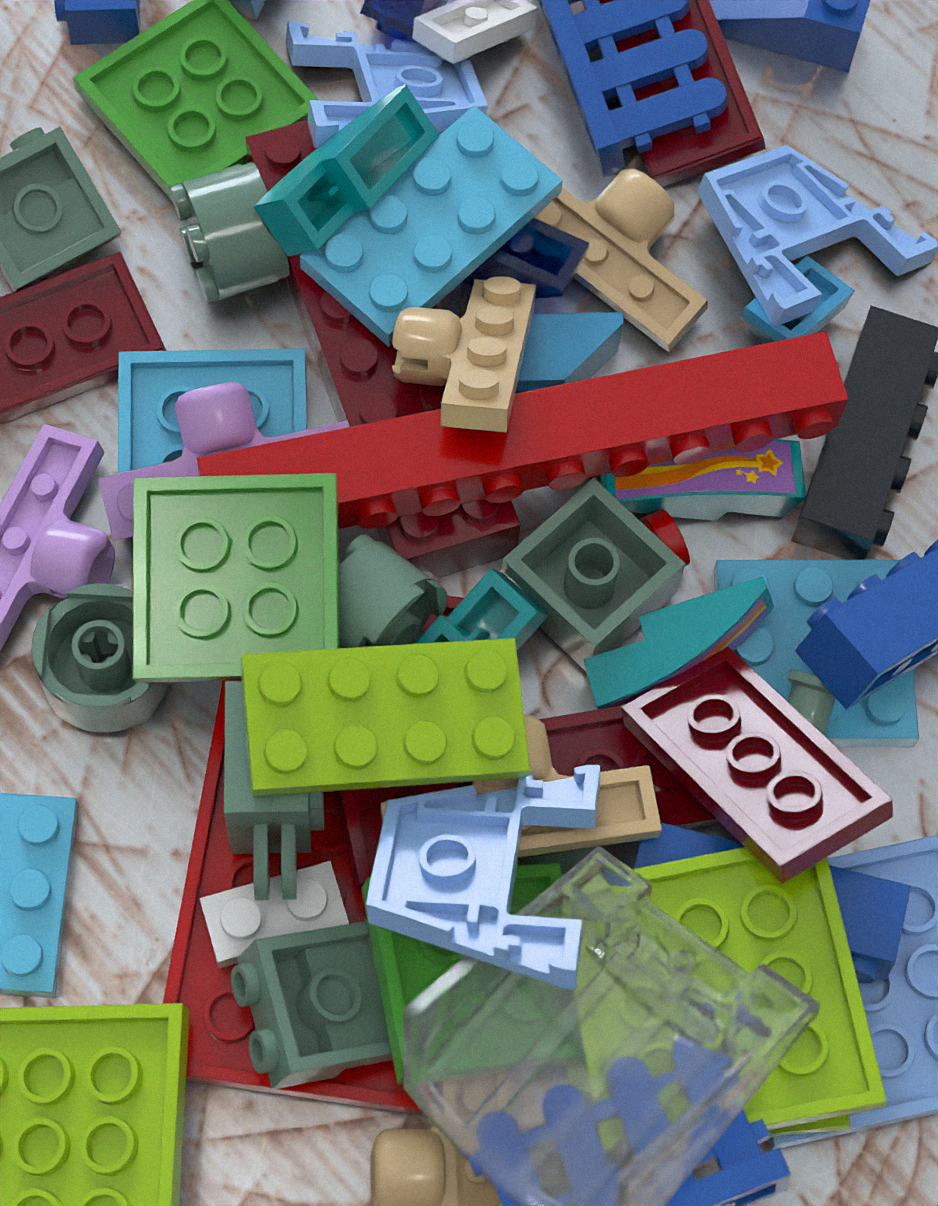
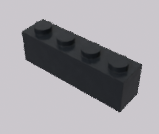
[791,305,938,560]

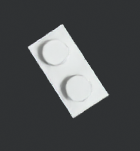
[412,0,538,64]
[200,861,349,968]

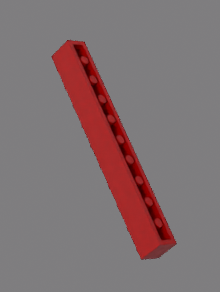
[196,331,848,529]

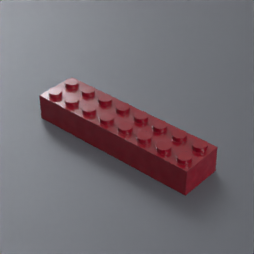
[245,120,521,580]

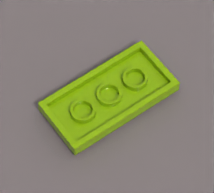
[240,638,530,796]

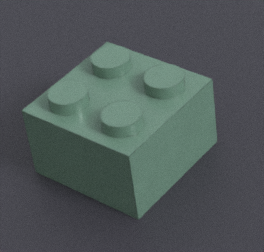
[501,478,686,672]

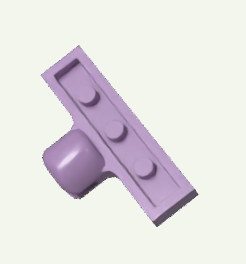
[98,382,349,541]
[0,424,115,651]

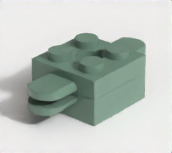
[224,681,324,900]

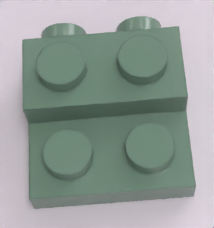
[0,126,122,291]
[231,921,393,1090]

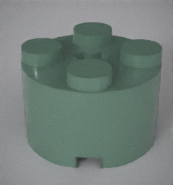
[169,162,290,304]
[339,534,447,648]
[32,583,169,733]

